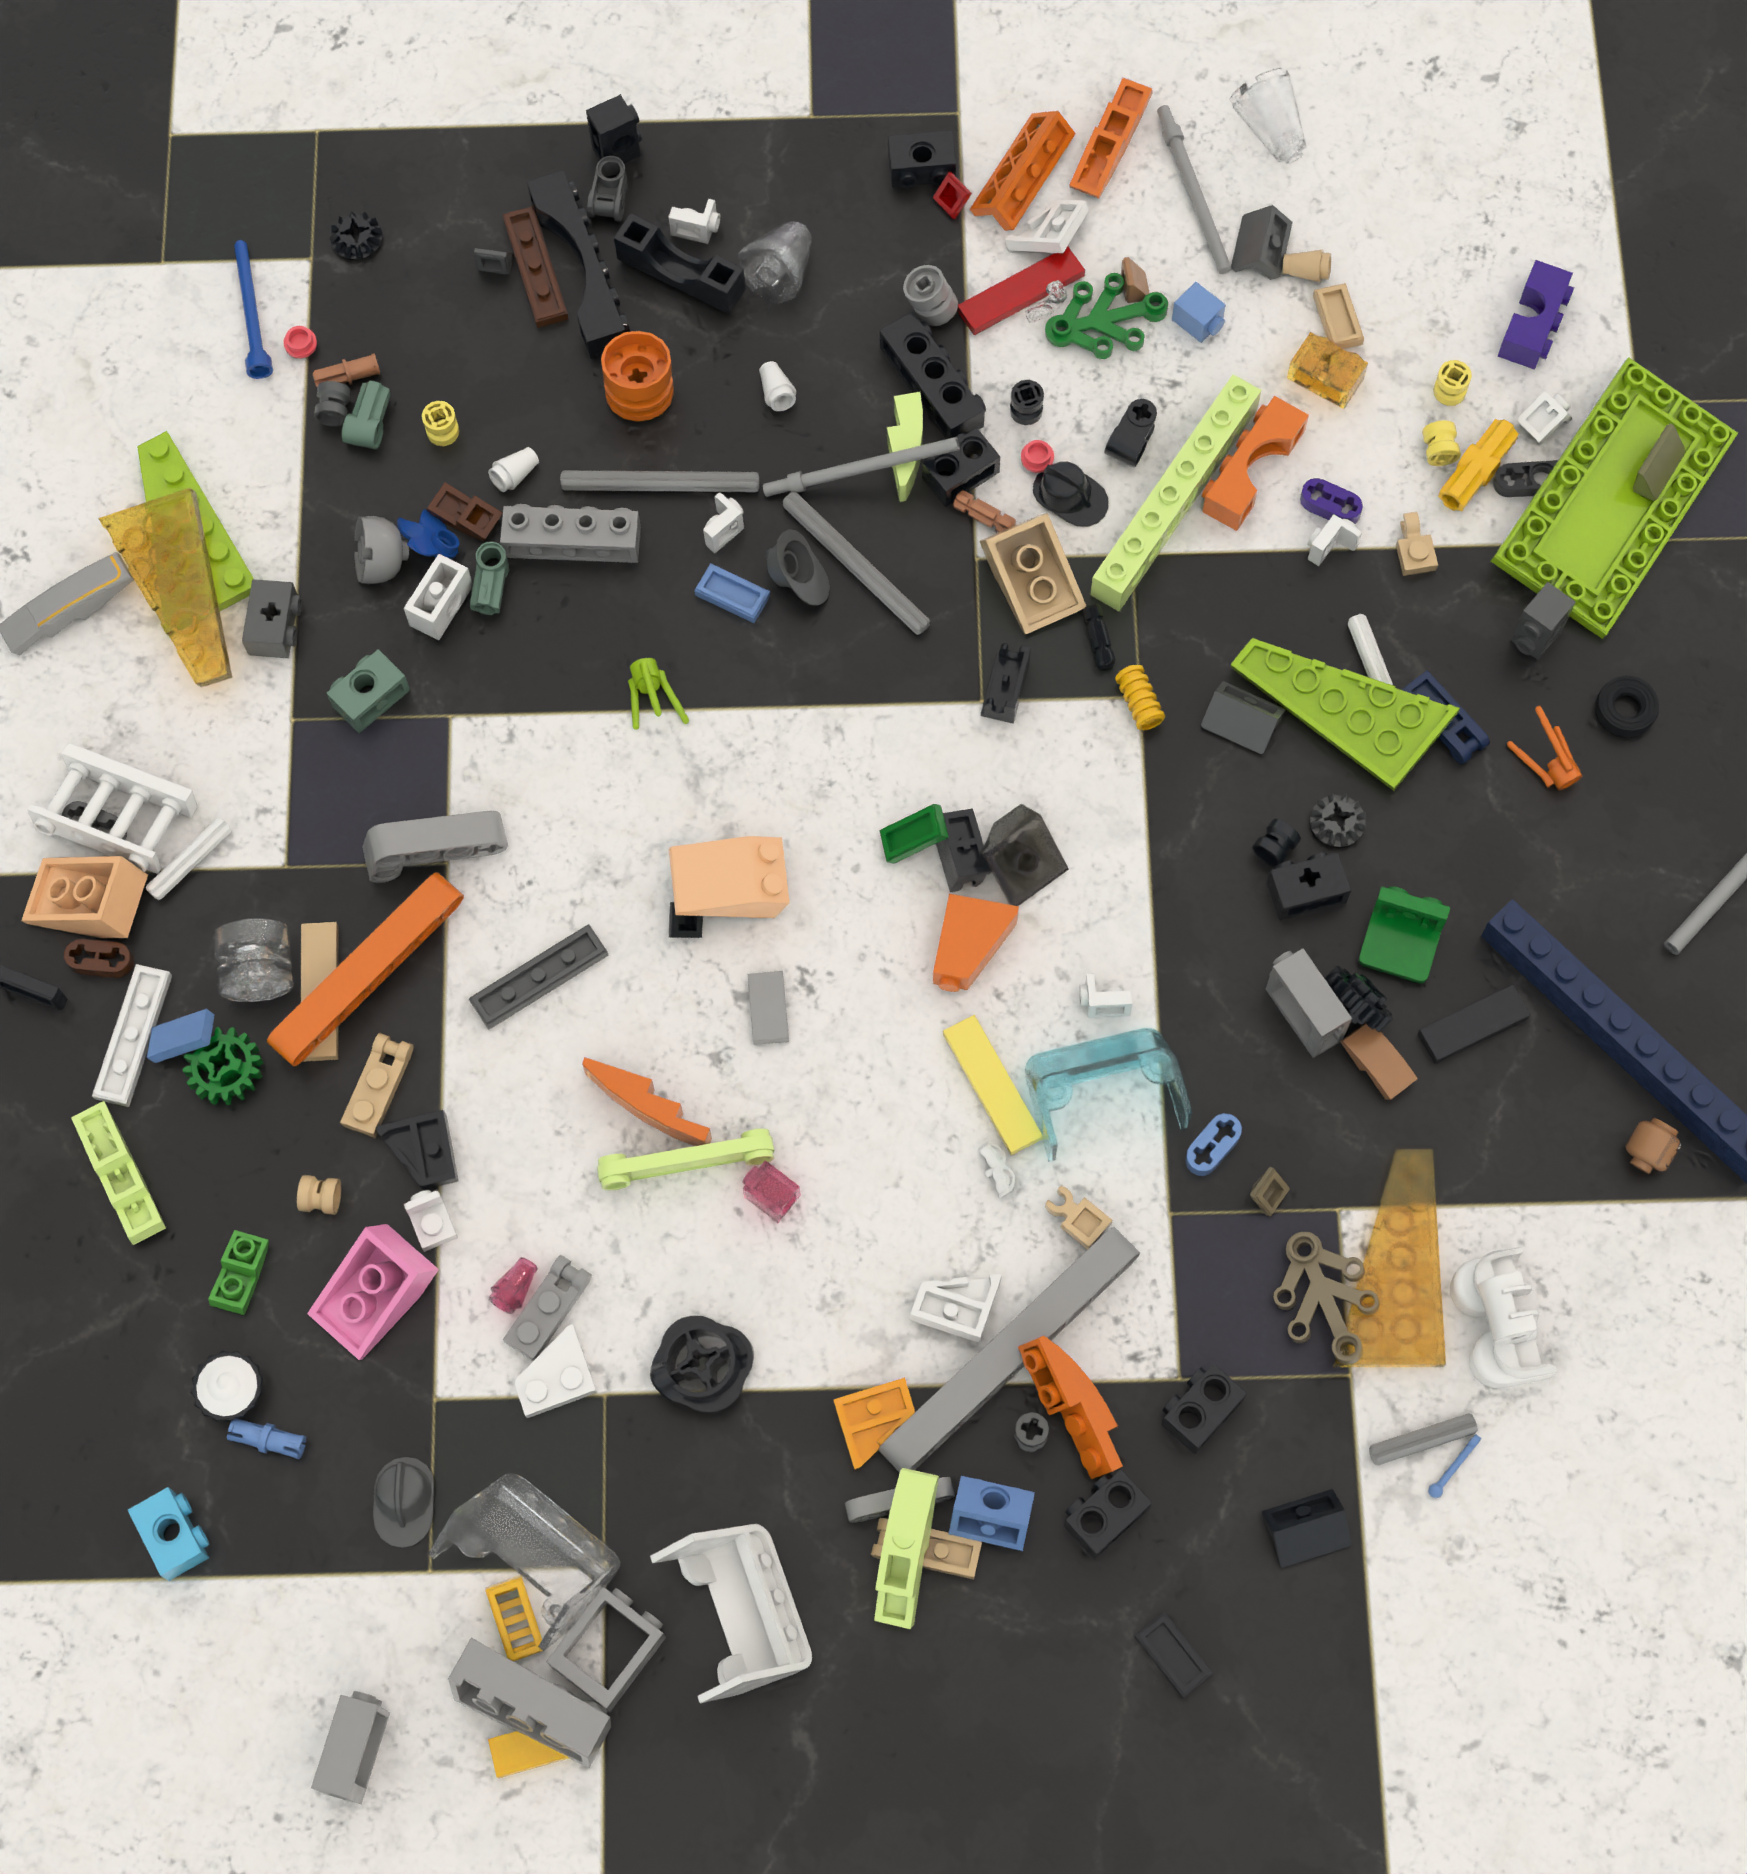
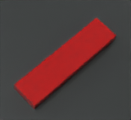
[957,246,1085,335]

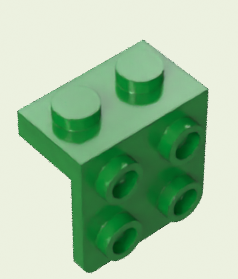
[1358,886,1450,983]

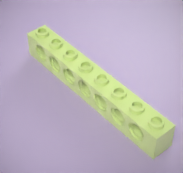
[1090,374,1261,611]

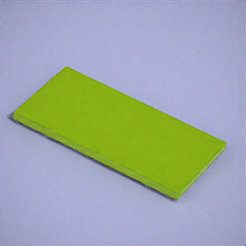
[1491,357,1738,639]

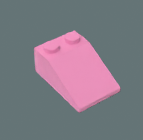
[307,1224,439,1360]

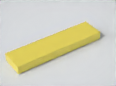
[943,1015,1043,1155]

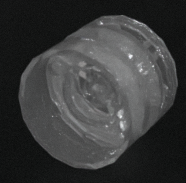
[213,919,294,1002]

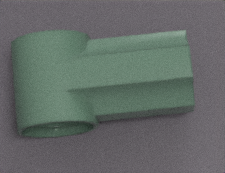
[342,381,391,449]
[470,542,509,615]

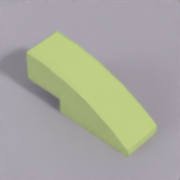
[887,392,923,502]

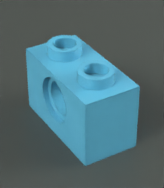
[128,1487,209,1581]

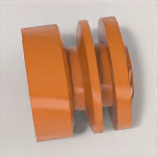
[601,331,674,421]

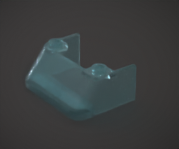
[1025,1028,1192,1162]

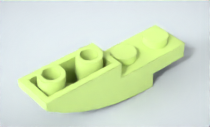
[874,1468,939,1629]

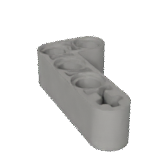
[362,811,508,883]

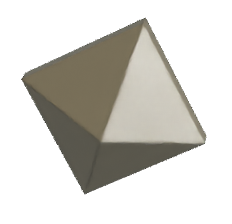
[1250,1167,1290,1217]

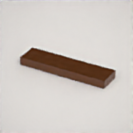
[502,206,569,328]

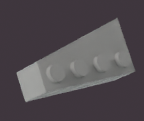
[448,1638,611,1768]

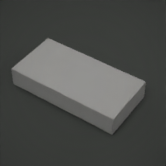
[747,971,789,1045]

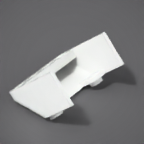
[650,1524,812,1703]

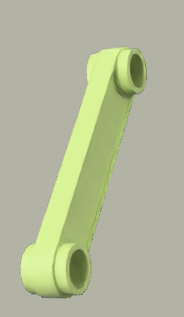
[597,1129,774,1190]

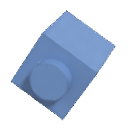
[1172,282,1226,343]

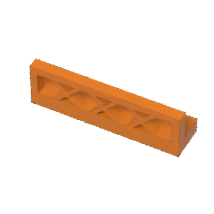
[970,111,1076,231]

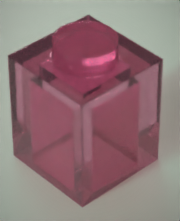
[742,1160,801,1223]

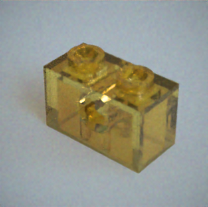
[1287,332,1368,409]

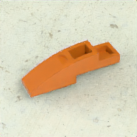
[1018,1335,1123,1479]

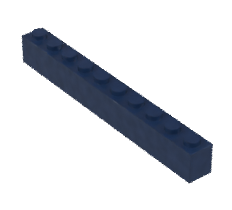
[1481,899,1747,1183]

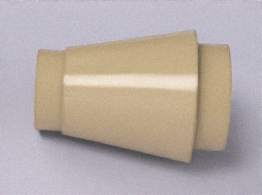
[1283,249,1331,283]

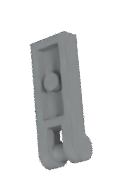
[503,1255,592,1361]

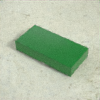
[879,804,949,864]

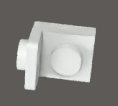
[668,199,721,244]
[1516,391,1572,444]
[703,492,744,553]
[1079,973,1133,1018]
[404,1190,458,1252]

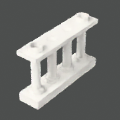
[27,742,197,874]

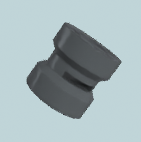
[314,381,351,427]

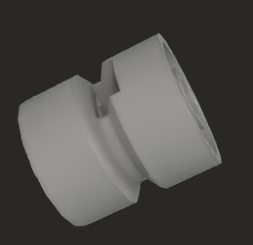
[903,265,958,326]

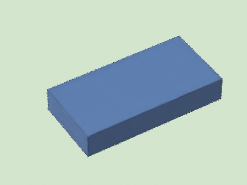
[694,563,770,624]
[147,1009,215,1063]

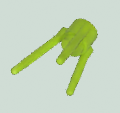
[628,658,689,730]

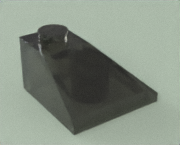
[981,804,1069,906]

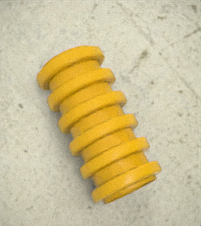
[1115,665,1166,730]

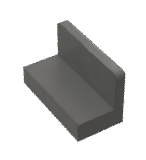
[1231,205,1293,280]
[1201,681,1286,754]

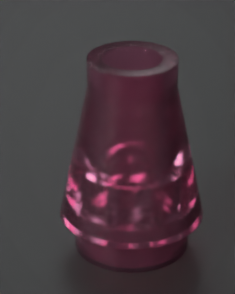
[489,1257,538,1314]

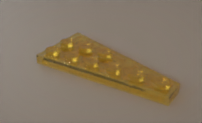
[98,488,232,688]
[1333,1149,1446,1367]

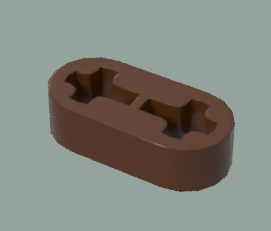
[64,939,134,978]

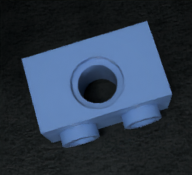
[949,1476,1035,1551]

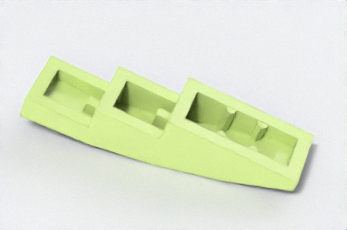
[71,1101,166,1245]

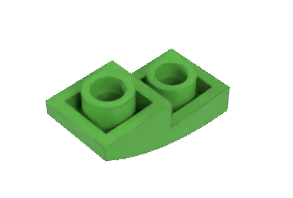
[208,1230,269,1315]

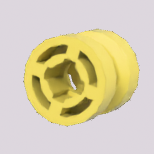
[1433,360,1472,406]
[422,401,459,446]
[1422,420,1461,466]

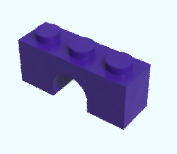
[1497,260,1575,370]

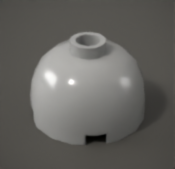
[354,516,409,584]

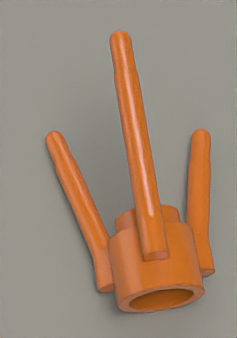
[1507,706,1583,791]

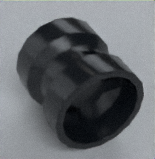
[1010,380,1044,425]
[1252,819,1301,867]

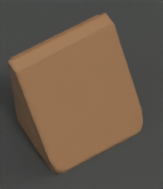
[1121,257,1149,303]

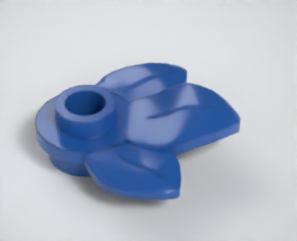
[397,509,459,560]

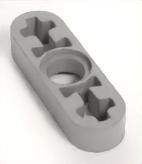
[845,1477,955,1523]

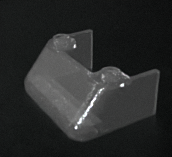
[428,1473,620,1651]

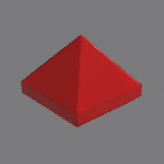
[932,172,972,219]

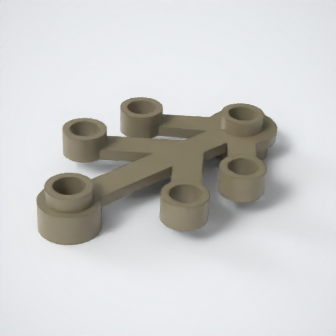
[1273,1232,1380,1365]

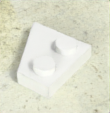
[1005,199,1089,253]
[514,1324,597,1418]

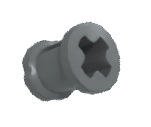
[1014,1412,1049,1453]

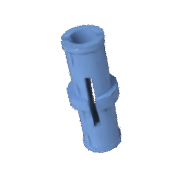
[227,1418,306,1460]

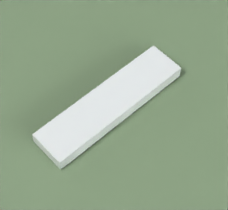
[92,964,172,1107]

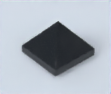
[669,902,703,938]

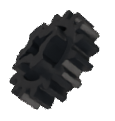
[1324,966,1393,1032]

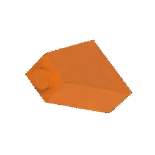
[933,894,1019,992]

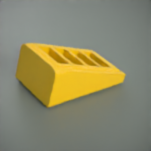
[485,1575,545,1661]

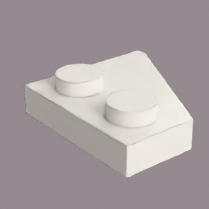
[909,1274,1002,1343]

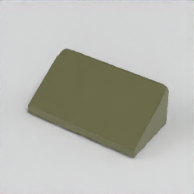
[1633,423,1685,501]

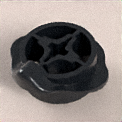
[650,1316,754,1413]

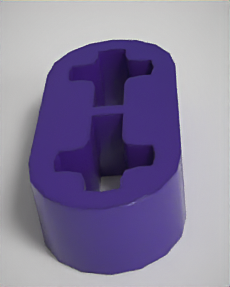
[1300,478,1363,524]

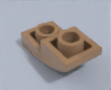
[1340,1023,1418,1100]

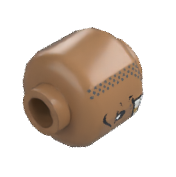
[1625,1117,1681,1174]

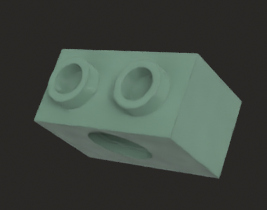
[326,649,410,733]

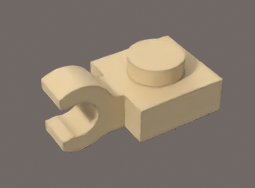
[1396,512,1438,576]

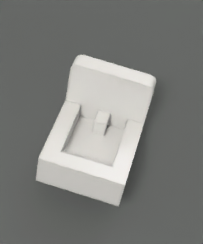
[1307,514,1362,566]

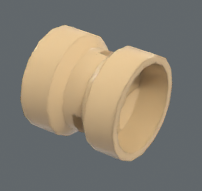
[297,1175,341,1215]

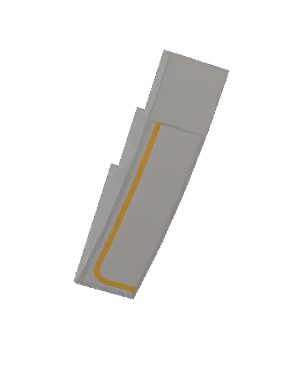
[0,552,135,655]

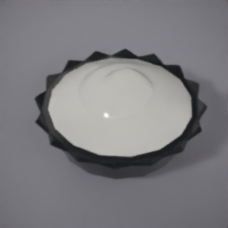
[190,1350,263,1422]

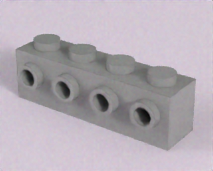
[500,504,641,563]

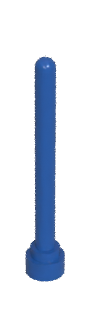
[234,240,273,379]

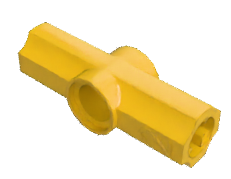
[1438,419,1519,511]

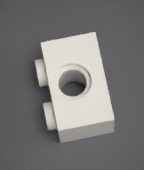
[404,554,473,640]

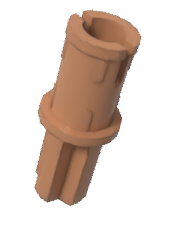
[313,353,381,387]

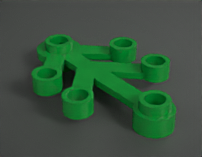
[1045,273,1168,359]

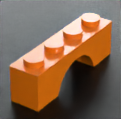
[1201,396,1309,531]

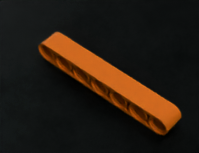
[266,872,464,1067]

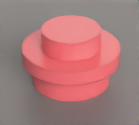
[284,326,317,358]
[1021,440,1054,473]

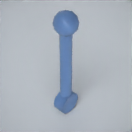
[1428,1434,1482,1498]

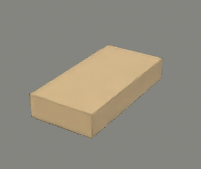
[1313,283,1364,352]

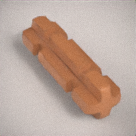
[953,491,1016,533]

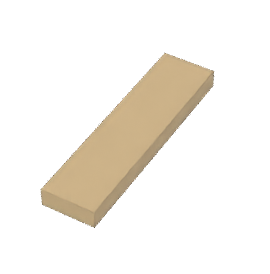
[301,922,339,1062]

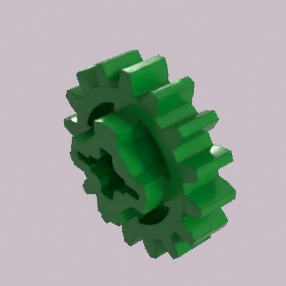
[183,1027,264,1105]

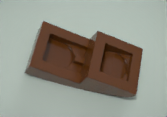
[427,482,503,541]

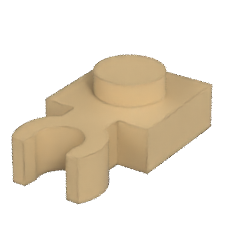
[1045,1186,1113,1250]

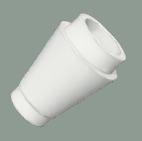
[759,361,796,411]
[488,447,539,492]

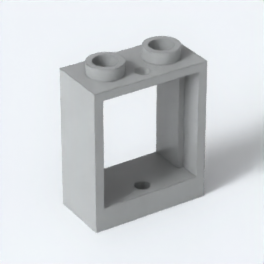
[1266,948,1352,1058]
[546,1587,666,1713]
[311,1691,390,1805]

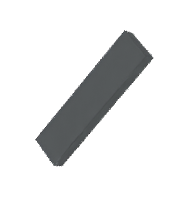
[469,924,609,1030]

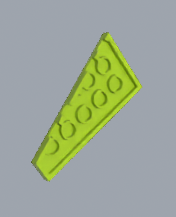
[137,431,254,638]
[1230,638,1460,791]

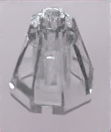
[738,220,812,304]

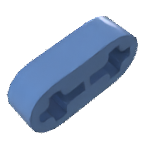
[1185,1113,1242,1176]

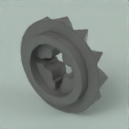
[1310,793,1366,847]

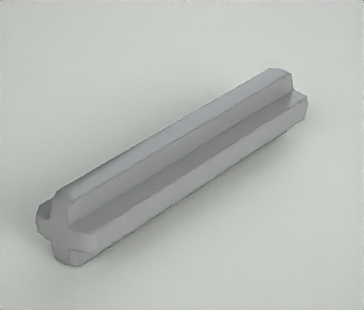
[1369,1413,1478,1465]

